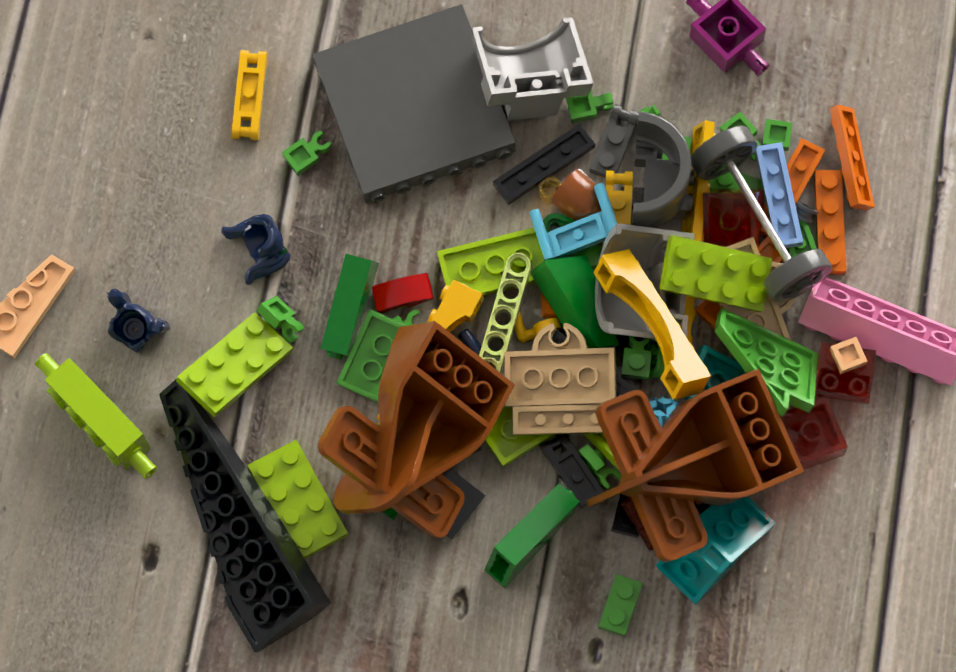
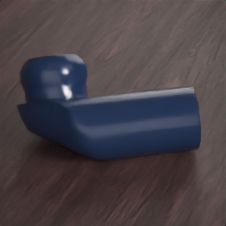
[458,328,482,355]

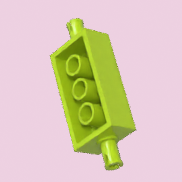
[35,353,158,480]

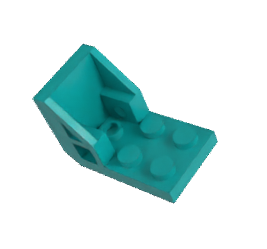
[655,497,776,605]

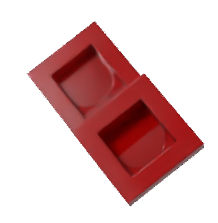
[372,273,434,314]

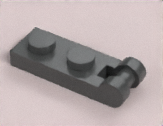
[590,104,639,178]

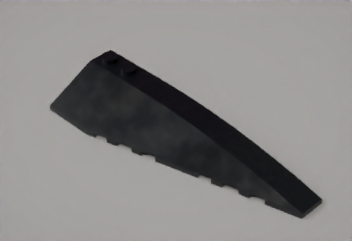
[159,378,331,653]

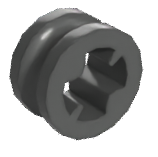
[795,201,818,224]

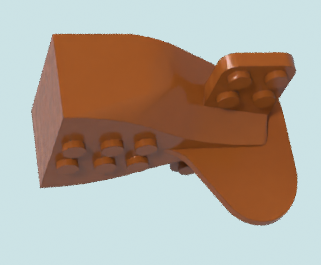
[318,321,515,538]
[586,368,804,562]

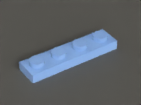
[755,142,803,250]

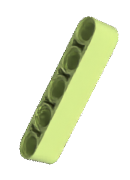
[479,253,531,373]

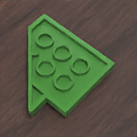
[715,308,818,416]

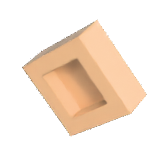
[830,337,867,374]

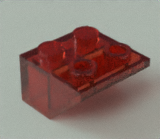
[815,342,876,404]

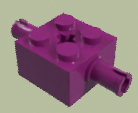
[686,0,770,76]

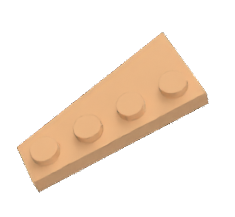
[0,255,76,359]

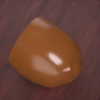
[552,169,602,221]

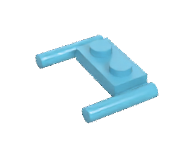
[529,183,618,260]

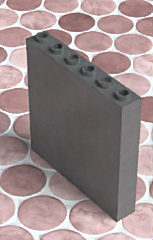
[313,4,516,203]

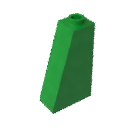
[320,254,379,360]
[530,255,619,349]
[484,484,580,588]

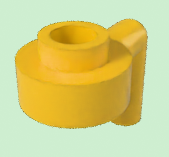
[510,311,562,343]

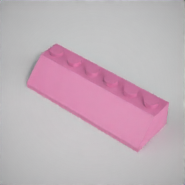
[798,277,956,386]

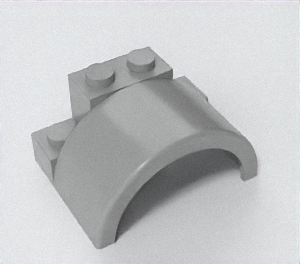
[471,18,593,121]
[595,223,695,342]

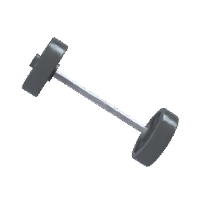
[691,126,832,303]

